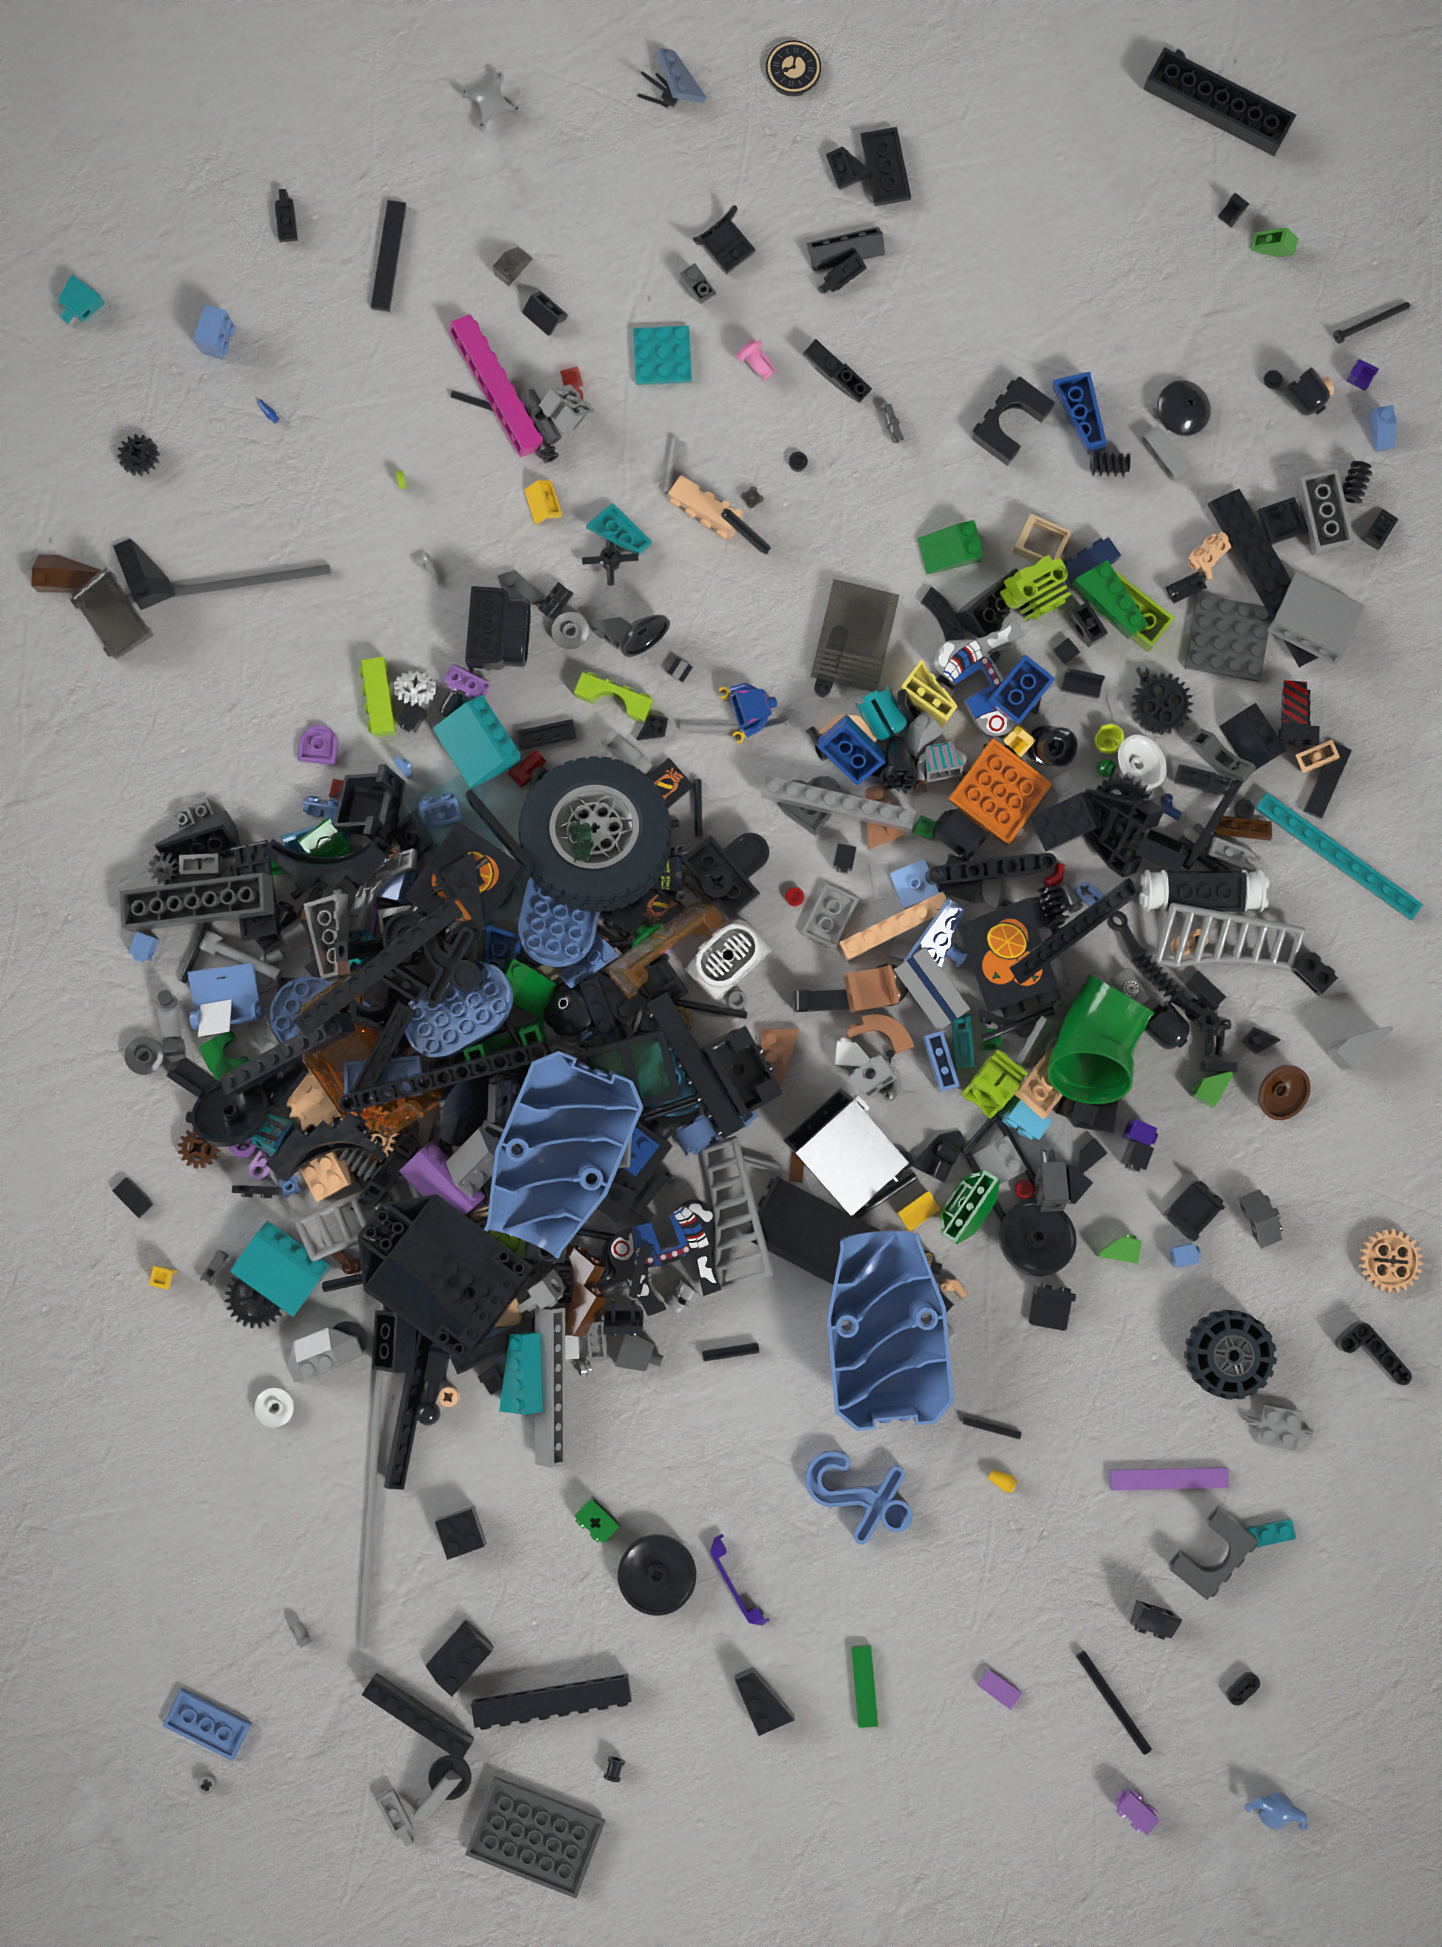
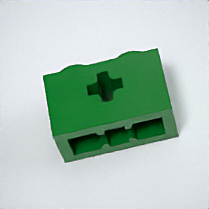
[574,1497,620,1544]

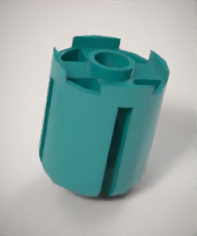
[855,685,907,740]

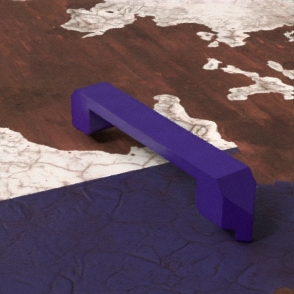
[710,1534,770,1626]

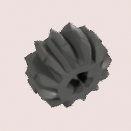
[148,852,180,885]

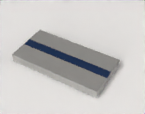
[894,947,970,1031]

